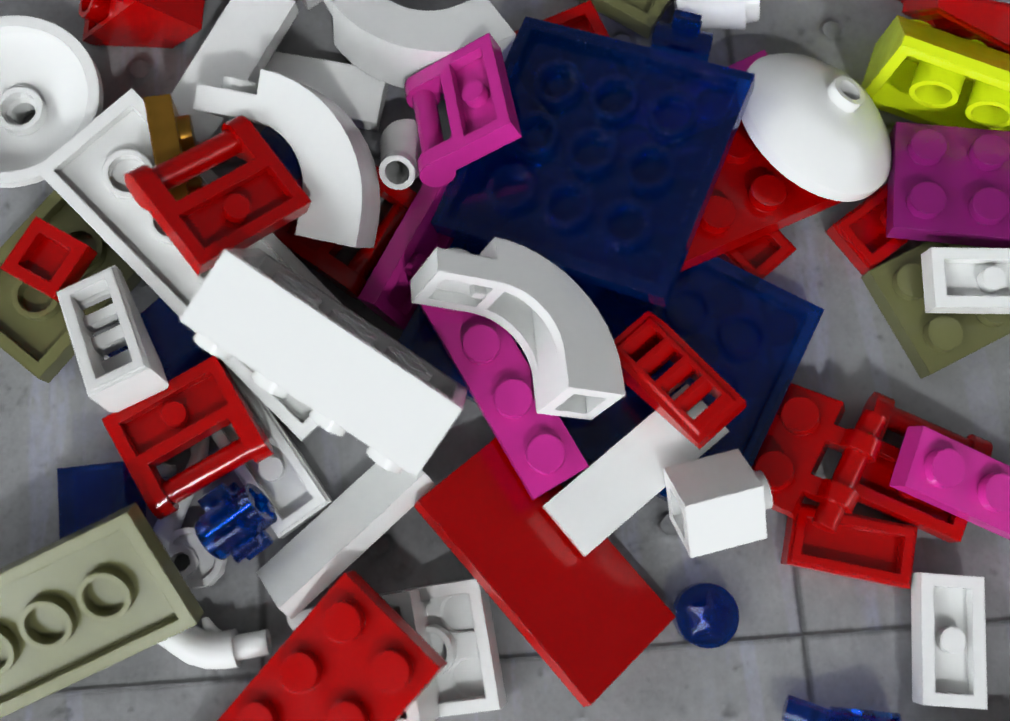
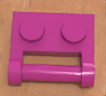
[404,33,522,187]

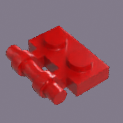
[747,381,887,534]

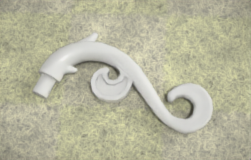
[153,437,272,669]

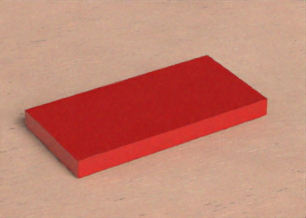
[414,437,676,707]

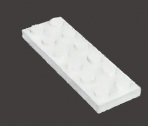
[35,88,343,442]

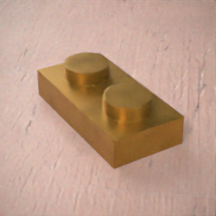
[143,94,203,201]

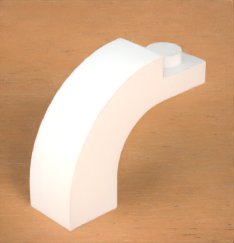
[324,0,516,88]
[193,69,380,248]
[410,237,626,420]

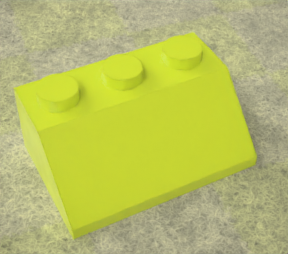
[861,15,1010,131]

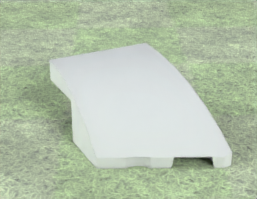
[286,577,507,721]

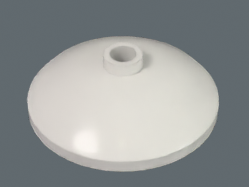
[0,15,104,188]
[737,53,891,202]

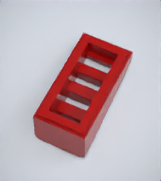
[902,0,1010,54]
[614,311,747,450]

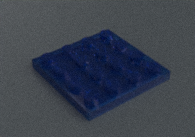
[430,16,755,308]

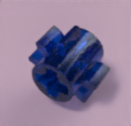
[646,9,713,88]
[194,482,277,563]

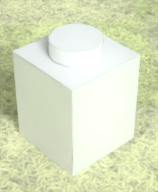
[664,449,773,558]

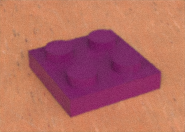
[886,122,1010,248]

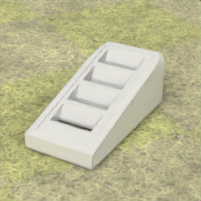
[56,265,169,413]

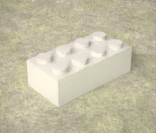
[179,248,467,477]

